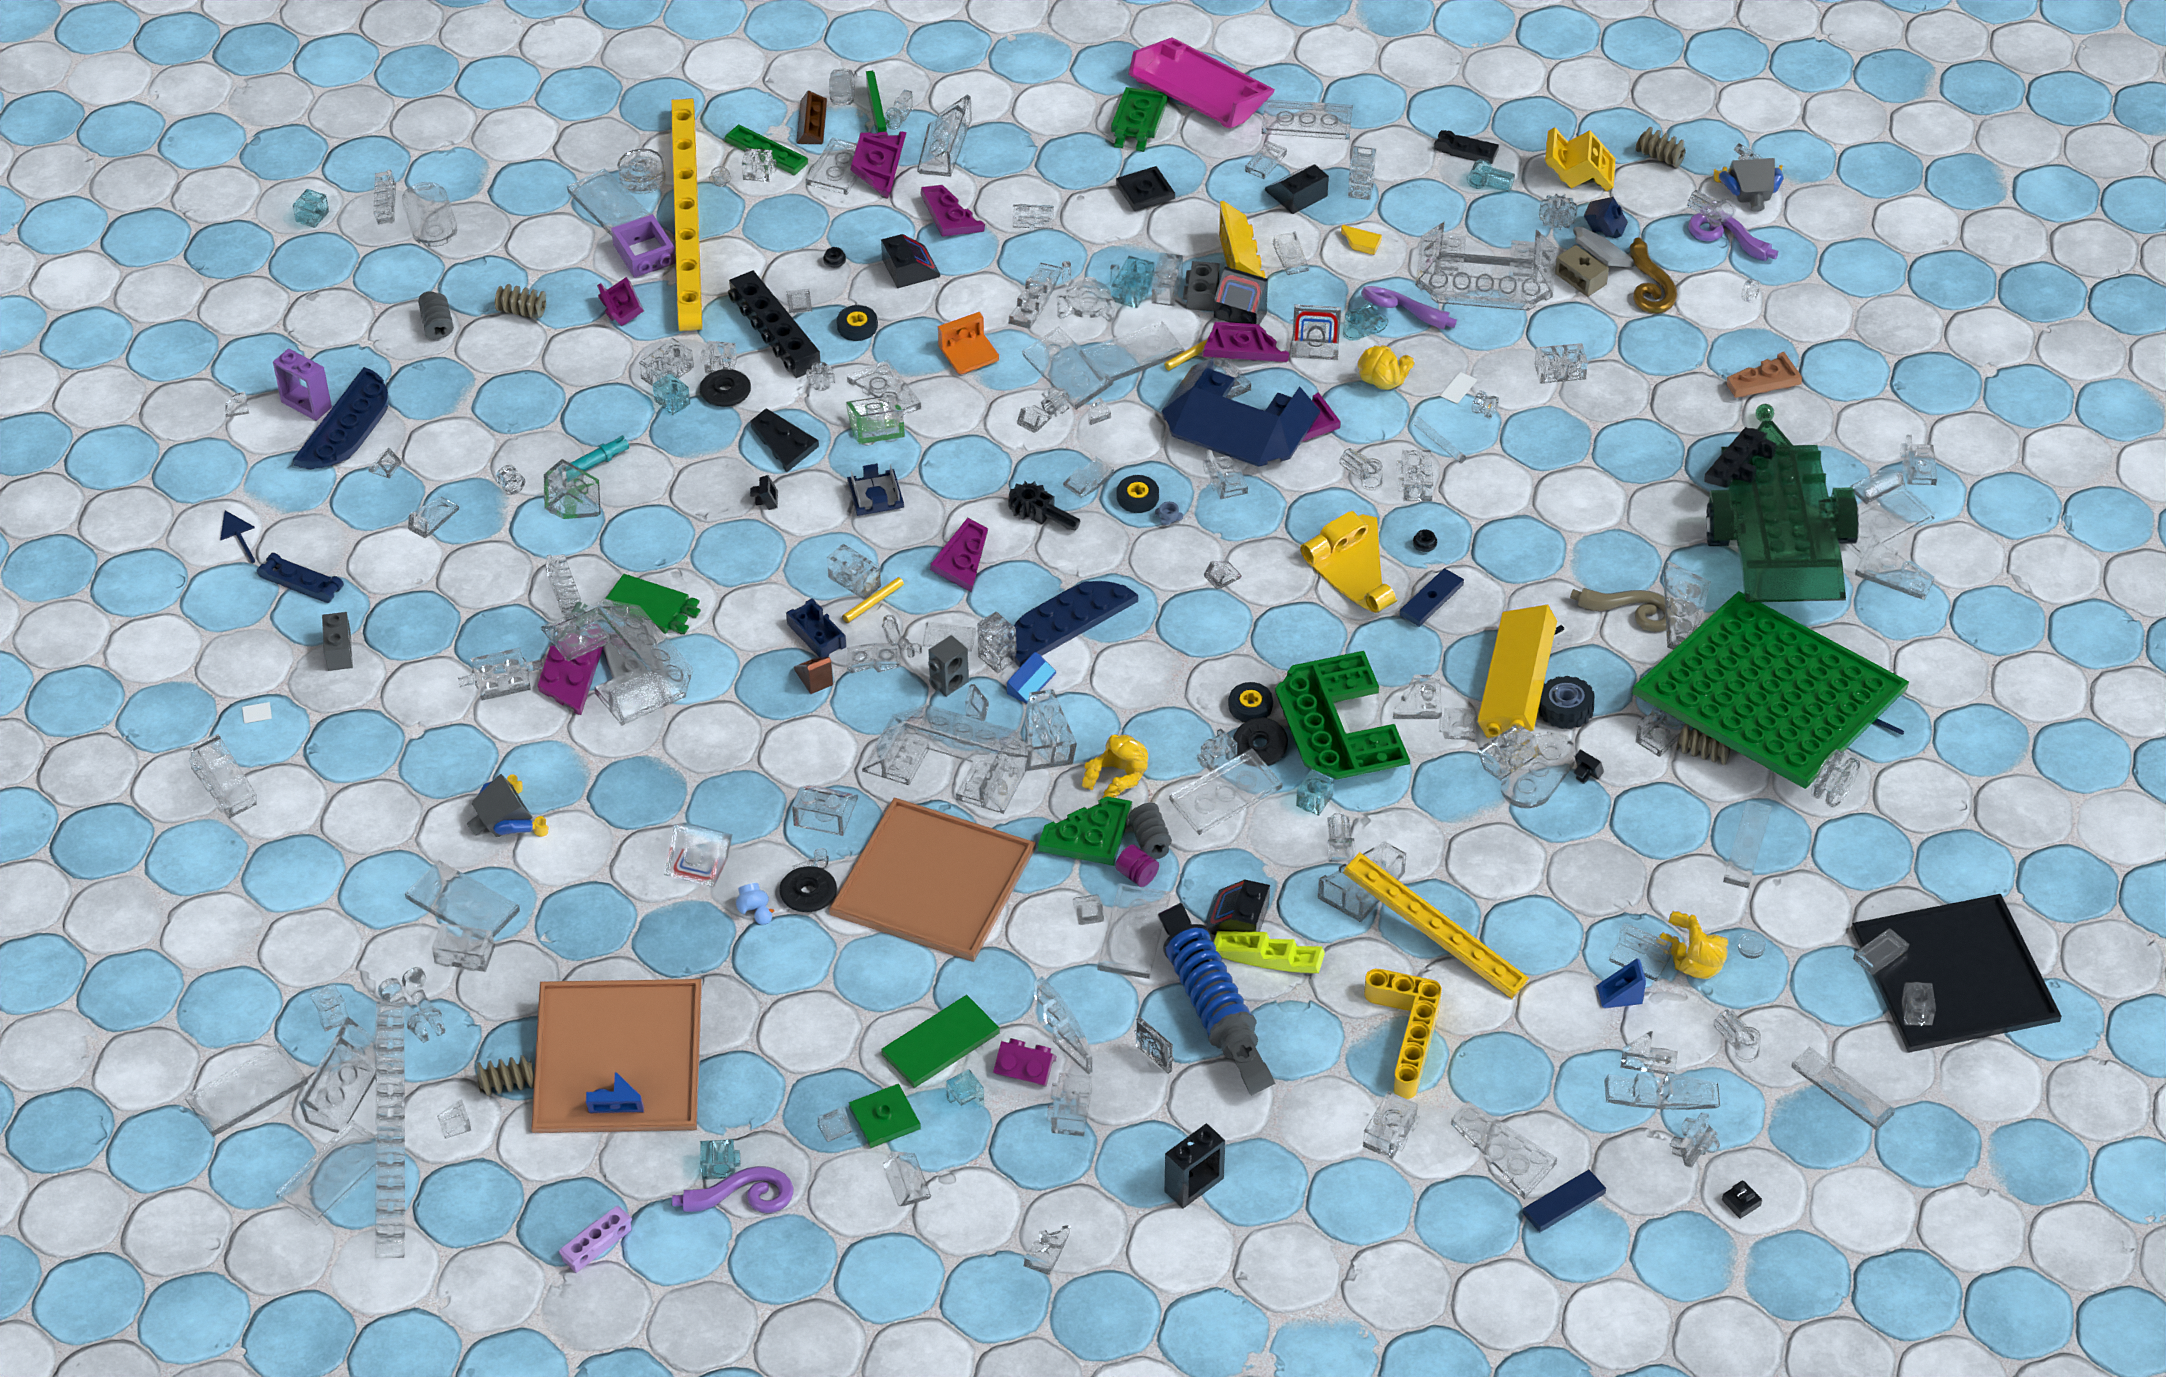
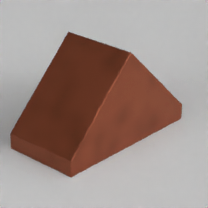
[794,657,833,694]

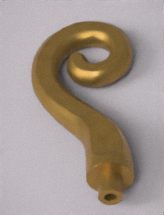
[1630,237,1677,314]

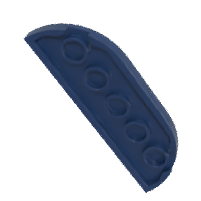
[293,367,389,470]
[1010,581,1138,668]

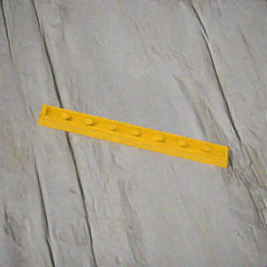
[1343,852,1529,999]

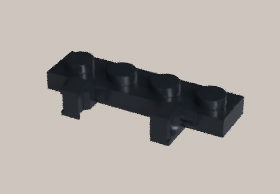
[1704,427,1776,488]

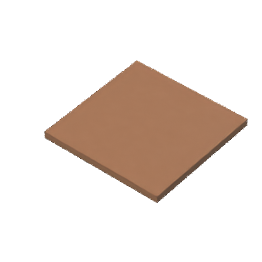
[829,797,1036,962]
[532,979,702,1133]

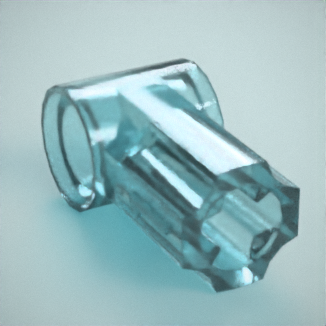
[1467,159,1515,192]

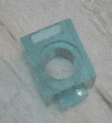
[293,189,329,228]
[653,373,690,415]
[1296,769,1334,816]
[700,1139,741,1180]

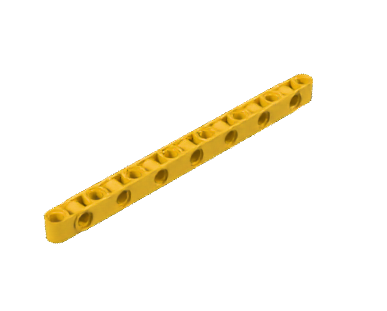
[671,98,703,331]

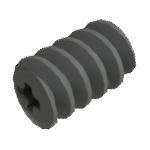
[418,291,454,340]
[1128,802,1172,860]

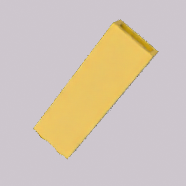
[1477,604,1557,738]

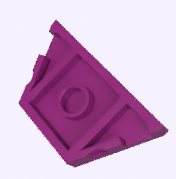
[850,131,907,198]
[1202,321,1290,362]
[538,633,605,715]

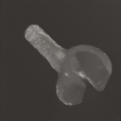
[793,848,829,869]

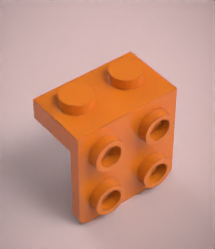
[938,312,999,374]

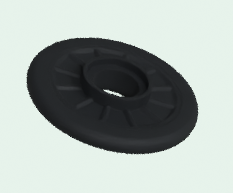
[700,369,751,407]
[1232,718,1288,768]
[779,866,837,912]

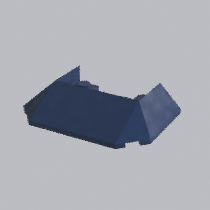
[1161,357,1320,467]

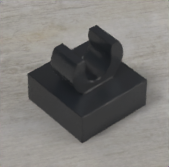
[750,475,778,510]
[1574,749,1604,784]
[1722,1180,1762,1219]

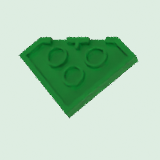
[1038,796,1132,866]

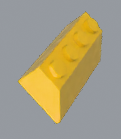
[1219,201,1265,278]

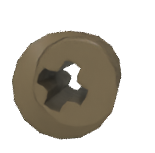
[1635,127,1686,168]
[495,284,546,319]
[1676,723,1731,765]
[476,1055,534,1096]

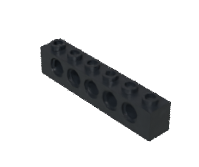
[728,270,821,378]

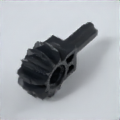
[1008,481,1081,531]

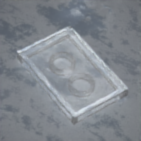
[806,137,858,195]

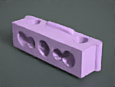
[559,1206,632,1273]

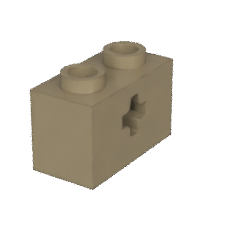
[1555,245,1609,297]

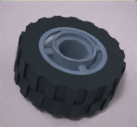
[1538,676,1595,729]

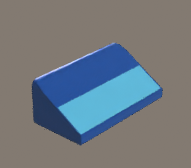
[1007,652,1056,704]

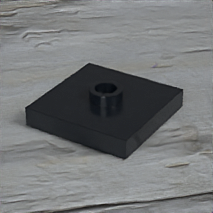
[1116,166,1175,211]

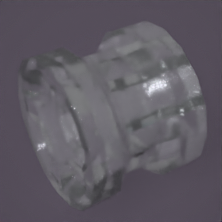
[1471,390,1499,419]
[495,465,525,495]

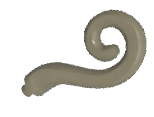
[1570,588,1677,632]

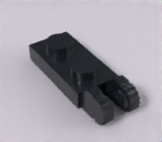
[1434,130,1499,165]

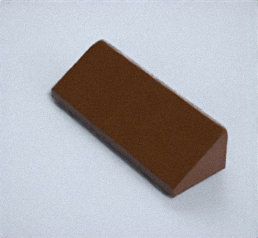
[796,90,827,144]

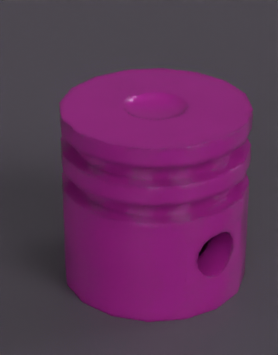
[1115,844,1159,887]

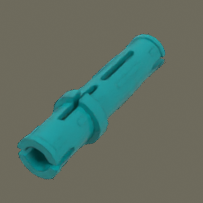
[560,435,629,481]

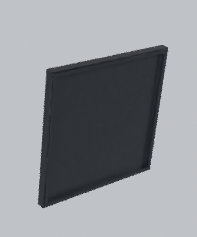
[1851,894,2062,1053]

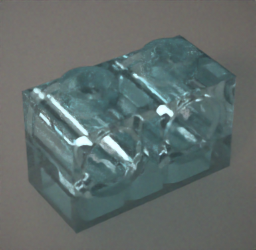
[1112,256,1157,308]

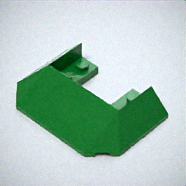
[1275,651,1410,780]

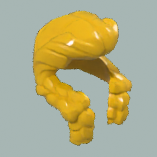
[1357,345,1415,390]
[1081,734,1148,798]
[1656,911,1728,979]

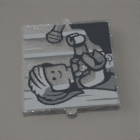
[1134,1017,1174,1074]

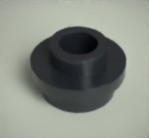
[823,247,846,268]
[1413,529,1437,552]

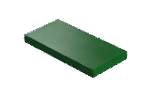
[881,994,1000,1088]

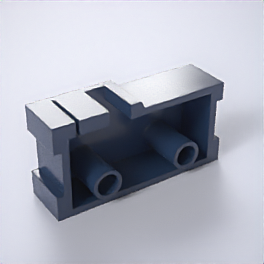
[786,598,846,657]

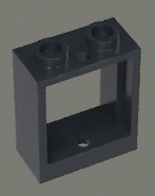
[1164,1123,1225,1209]

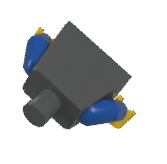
[1714,158,1784,212]
[467,774,549,837]

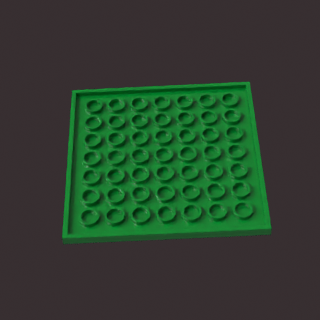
[1632,591,1909,789]

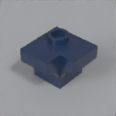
[1584,196,1628,238]

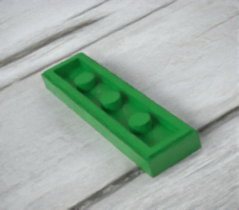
[866,70,887,133]
[725,124,808,176]

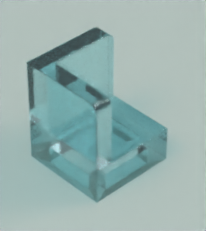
[946,1069,984,1108]

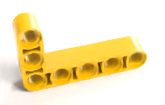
[1364,968,1442,1099]

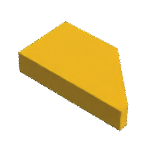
[1341,225,1382,255]

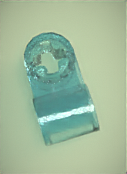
[1343,303,1389,341]

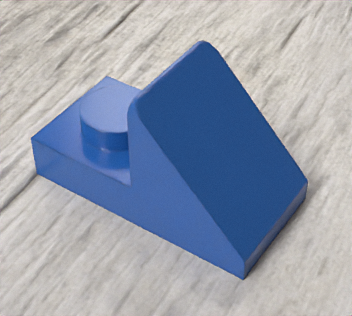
[586,1072,644,1113]

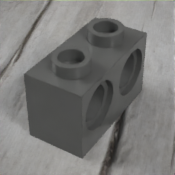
[1183,261,1220,311]
[322,612,353,671]
[928,635,969,697]

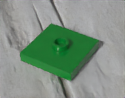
[849,1083,921,1148]

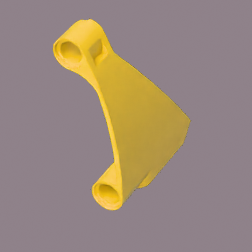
[1300,511,1397,613]

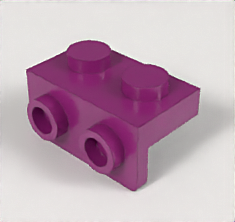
[597,277,644,326]
[993,1038,1057,1086]

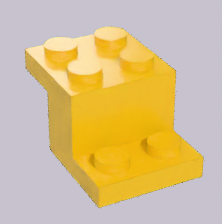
[1545,127,1616,191]

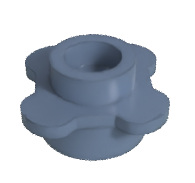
[1155,501,1183,525]

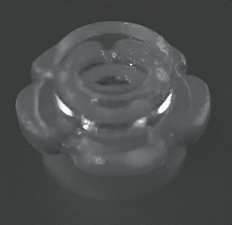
[709,166,731,187]

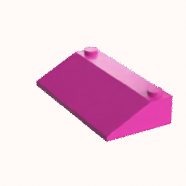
[1128,37,1275,128]

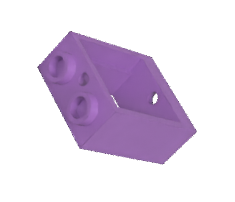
[611,214,676,278]
[273,348,332,421]

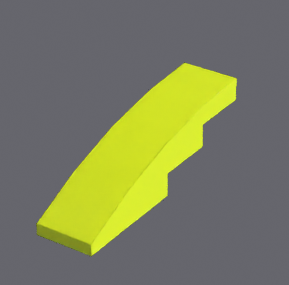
[1214,931,1325,974]

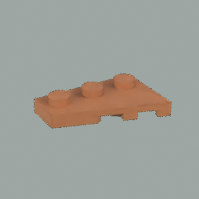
[1727,351,1802,398]

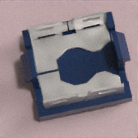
[847,463,904,516]

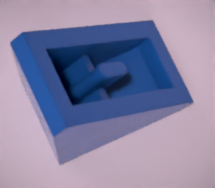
[1596,958,1646,1008]

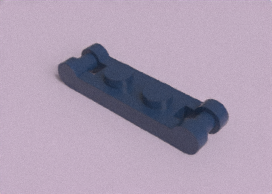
[257,552,344,603]

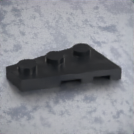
[750,408,819,472]

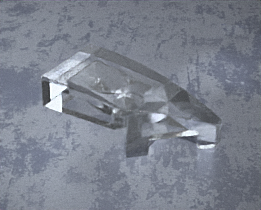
[1023,1225,1071,1275]

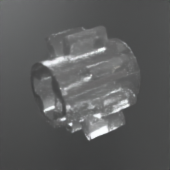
[806,362,835,391]
[1041,386,1070,417]

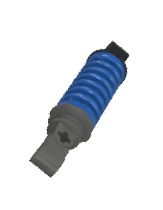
[1158,902,1276,1096]

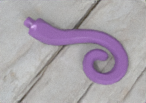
[1688,211,1778,261]
[1361,286,1457,330]
[672,1166,794,1213]

